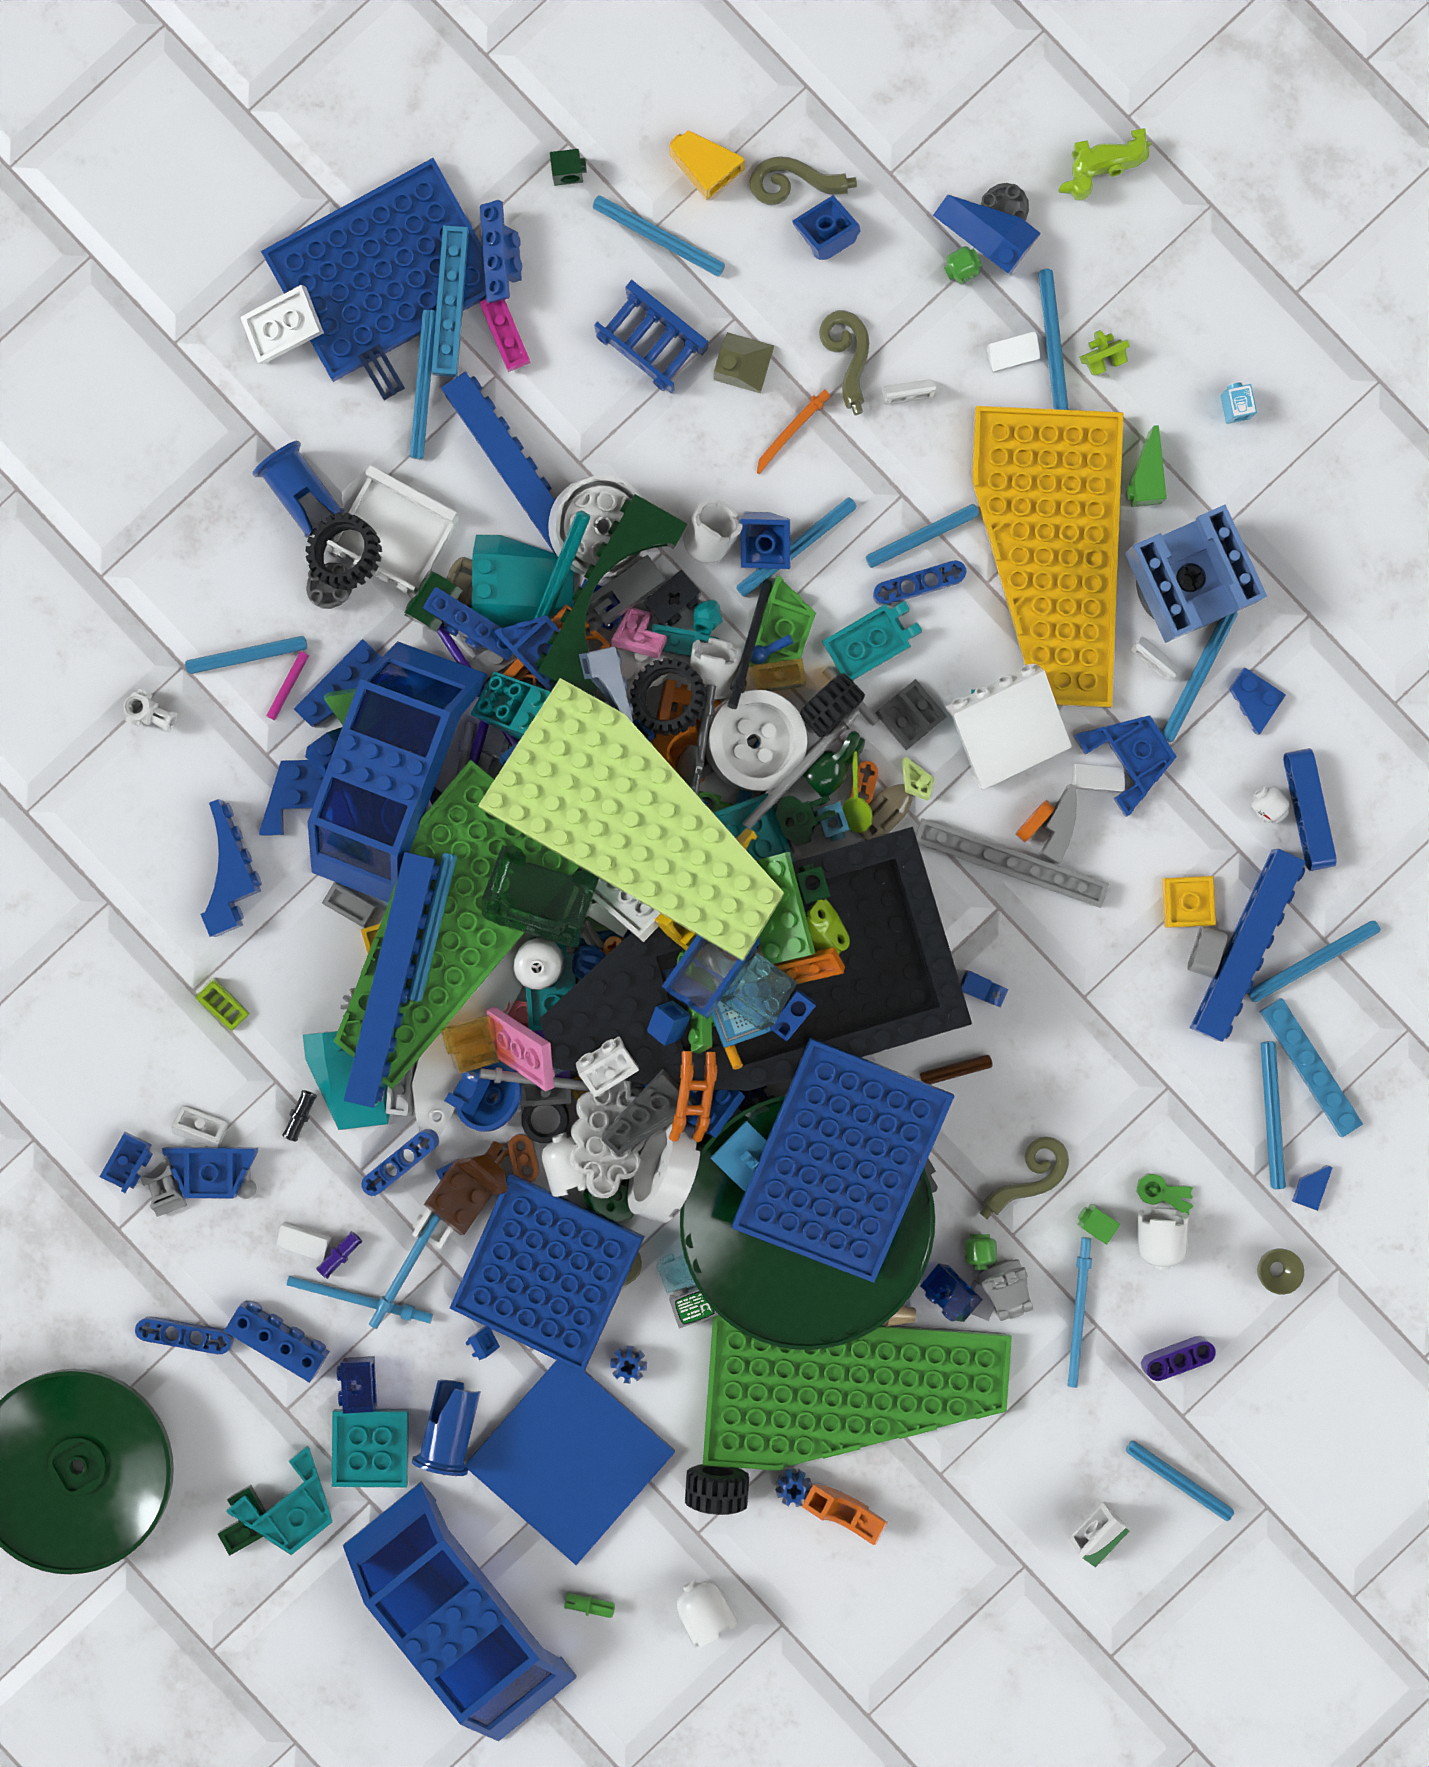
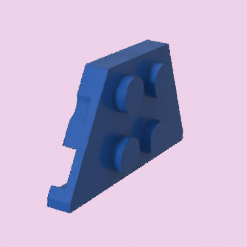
[494,615,560,692]
[162,1147,258,1199]

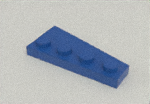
[294,639,399,727]

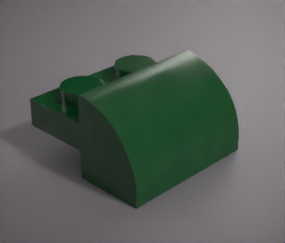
[404,571,463,632]

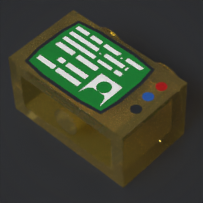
[752,658,806,692]

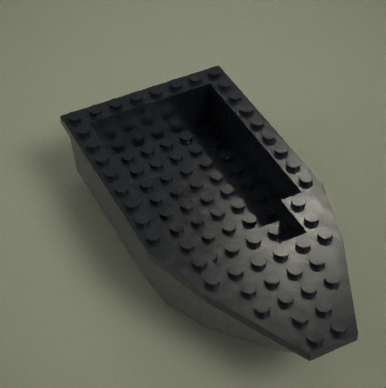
[540,826,972,1091]

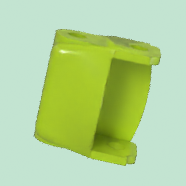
[806,898,850,955]

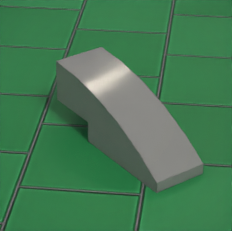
[1039,784,1077,864]

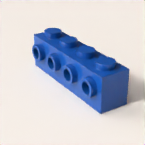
[224,1300,330,1383]

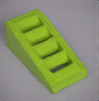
[195,978,250,1031]

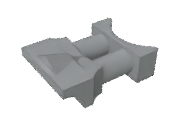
[140,1165,187,1217]

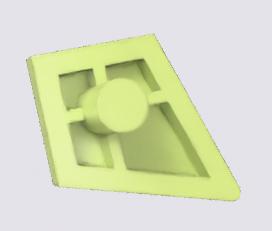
[902,756,935,801]

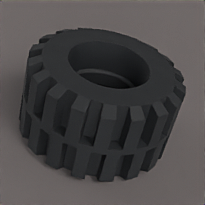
[800,673,865,737]
[685,1464,749,1515]

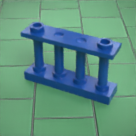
[594,279,708,394]

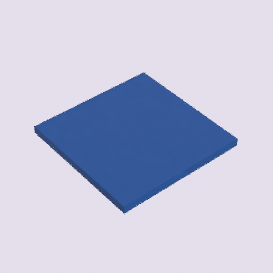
[449,1173,645,1373]
[465,1360,675,1565]

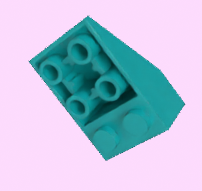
[470,671,551,740]

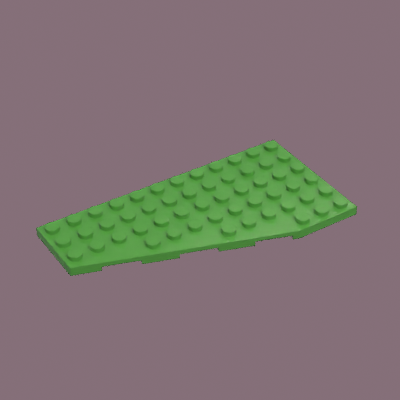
[334,760,580,1090]
[703,1315,1012,1471]

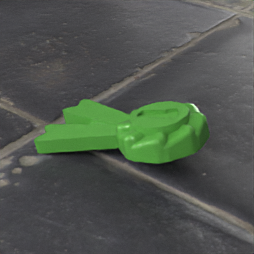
[1136,1173,1193,1215]

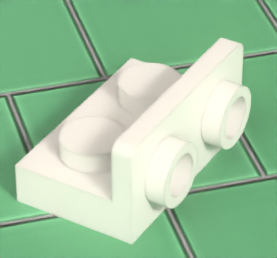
[576,1037,639,1097]

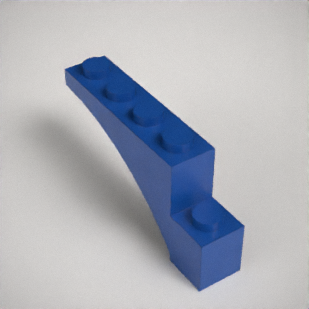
[200,799,262,937]

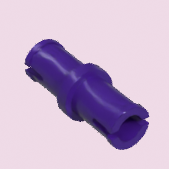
[316,1231,363,1279]

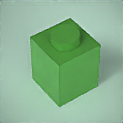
[1077,1204,1120,1245]

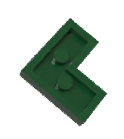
[217,1485,266,1556]

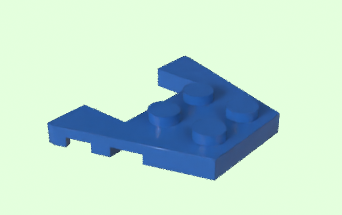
[1073,715,1177,817]
[259,760,358,836]

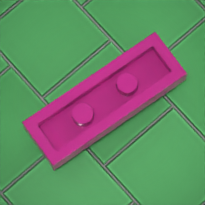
[479,299,531,372]

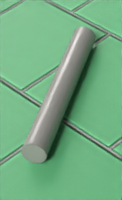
[822,666,880,726]

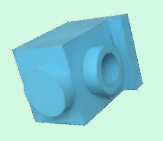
[815,802,850,842]

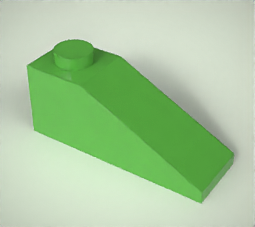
[1126,425,1167,507]

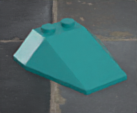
[472,535,574,628]
[303,1031,390,1130]

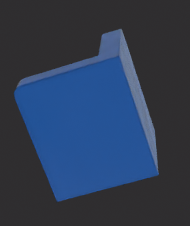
[647,1000,691,1046]

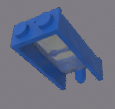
[662,935,761,1020]

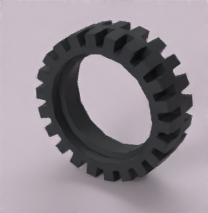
[305,513,382,590]
[630,658,707,736]

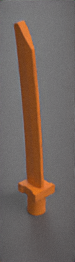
[757,389,831,474]

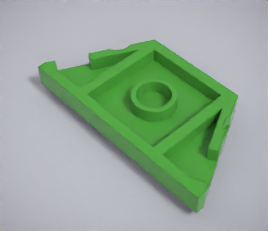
[749,575,816,667]

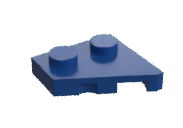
[1229,668,1286,735]

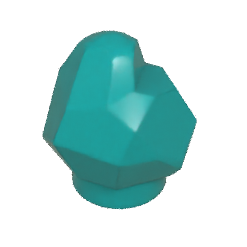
[693,600,723,635]

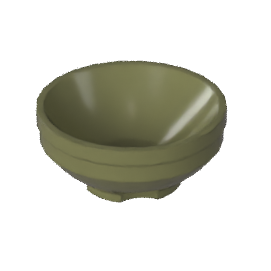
[1257,1248,1304,1295]

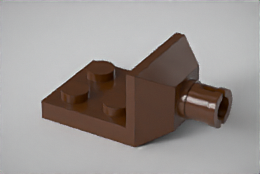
[423,1141,509,1235]

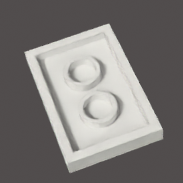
[240,285,324,364]

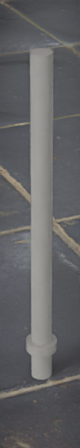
[741,708,861,829]
[480,1068,643,1097]

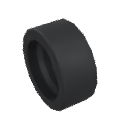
[521,1104,569,1143]

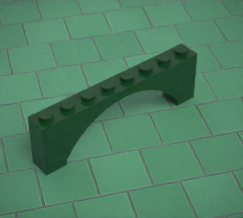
[536,494,688,697]

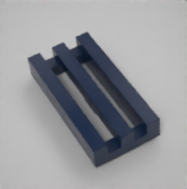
[358,344,405,401]

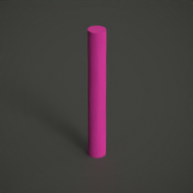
[266,651,309,721]

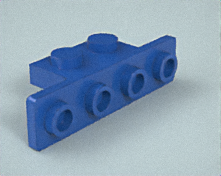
[480,200,522,303]
[423,587,513,660]

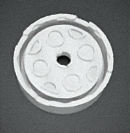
[548,475,647,577]
[705,690,807,791]
[628,1122,700,1223]

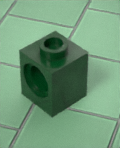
[550,149,587,186]
[795,863,830,904]

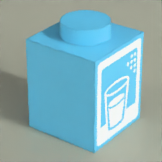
[1220,382,1257,424]

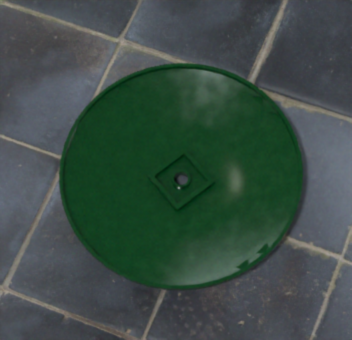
[679,1095,935,1350]

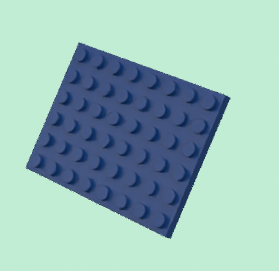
[261,158,486,382]
[731,1037,955,1283]

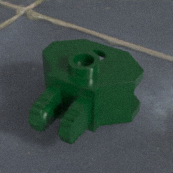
[775,795,836,845]
[582,1179,634,1222]

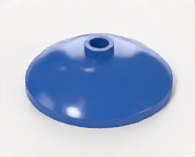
[456,1057,522,1132]

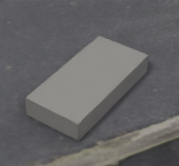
[322,882,378,928]

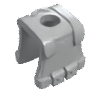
[976,1259,1033,1321]

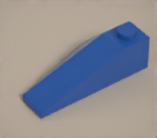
[933,195,1041,275]

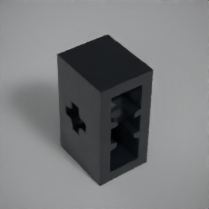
[644,569,701,627]

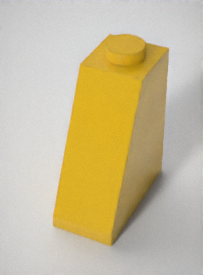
[669,130,745,200]

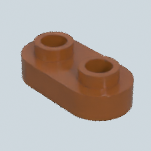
[508,1133,540,1182]

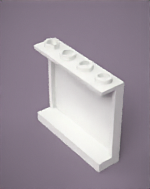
[327,465,460,595]
[946,663,1072,790]

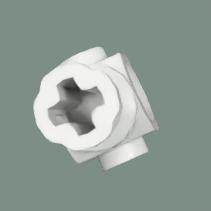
[123,689,178,732]

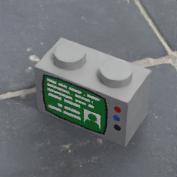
[669,1286,718,1329]

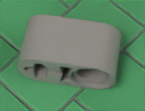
[1187,926,1227,978]

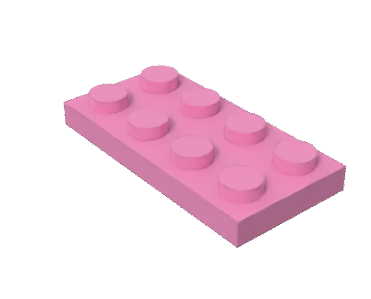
[486,1007,555,1091]

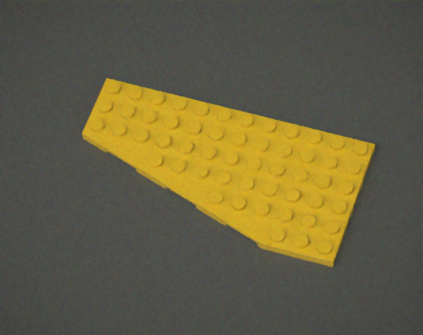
[972,406,1124,708]

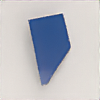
[1292,1165,1333,1211]

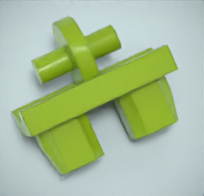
[1079,330,1130,375]

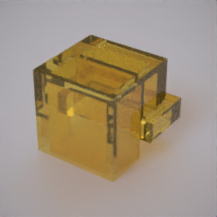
[440,1014,499,1074]

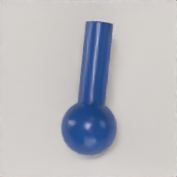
[751,634,793,665]

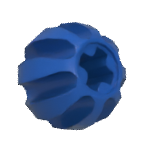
[572,945,606,980]
[610,1345,647,1384]
[775,1468,812,1507]

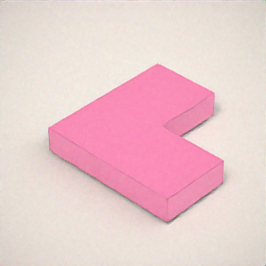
[611,607,667,659]

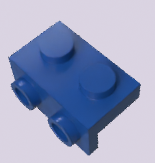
[99,1132,153,1193]

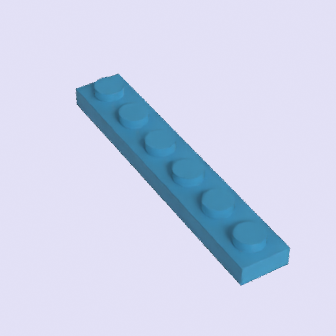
[431,225,469,377]
[1259,998,1363,1138]

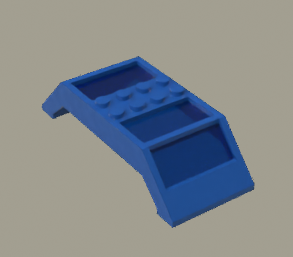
[307,641,488,903]
[343,1481,577,1742]

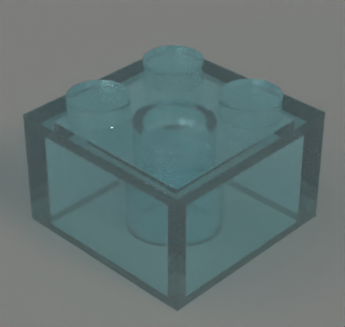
[720,952,797,1030]

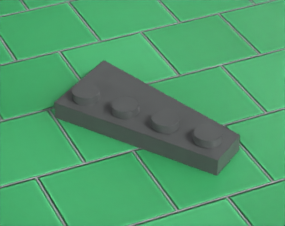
[602,1069,696,1156]

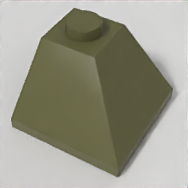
[714,332,774,394]

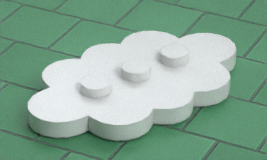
[570,1080,646,1198]

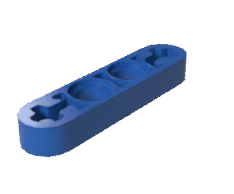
[873,560,967,606]
[361,1129,439,1196]
[135,1316,234,1355]

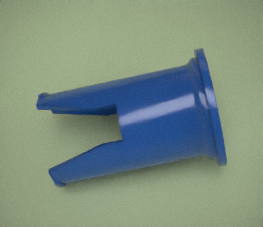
[253,441,344,538]
[412,1379,481,1476]

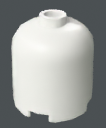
[683,500,743,563]
[689,638,742,701]
[514,938,565,990]
[542,1133,587,1197]
[1138,1208,1189,1270]
[676,1580,738,1648]

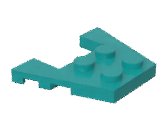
[226,1445,333,1555]

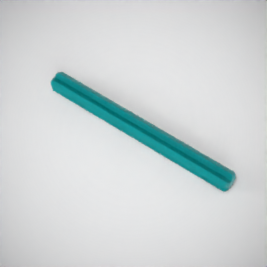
[534,511,590,619]

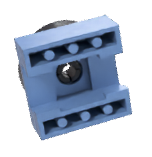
[1125,504,1267,643]

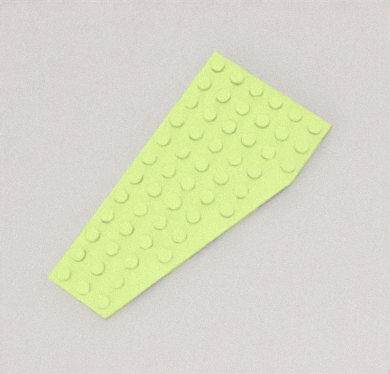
[478,678,784,961]

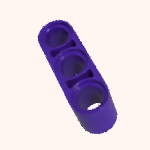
[1141,1336,1216,1381]

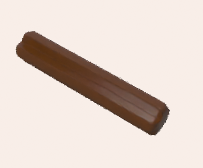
[920,1055,993,1085]

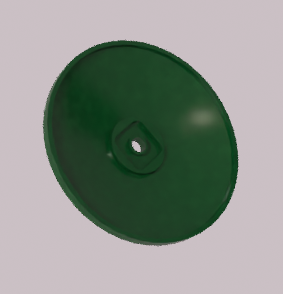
[0,1369,174,1575]

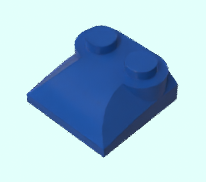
[792,195,861,260]

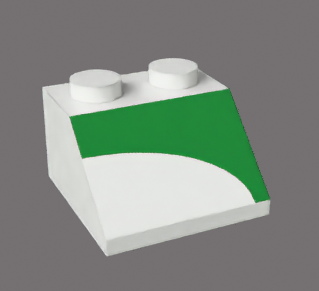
[1069,1503,1130,1568]

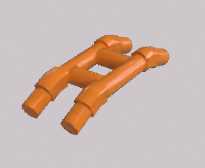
[669,1051,717,1142]

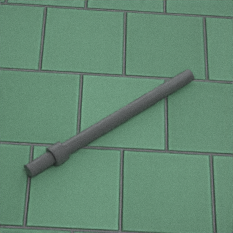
[694,684,716,796]

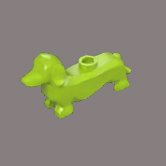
[1058,128,1152,201]

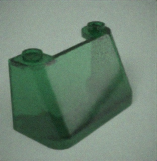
[482,845,600,947]

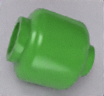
[944,246,982,284]
[964,1234,997,1270]

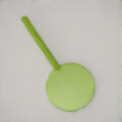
[842,751,873,833]

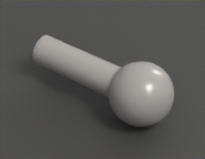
[238,1170,257,1199]

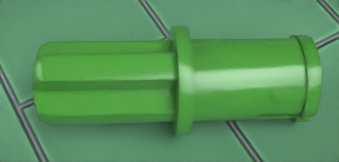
[564,1592,615,1618]

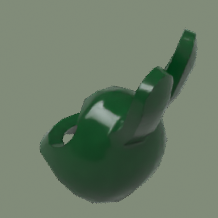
[803,731,865,797]

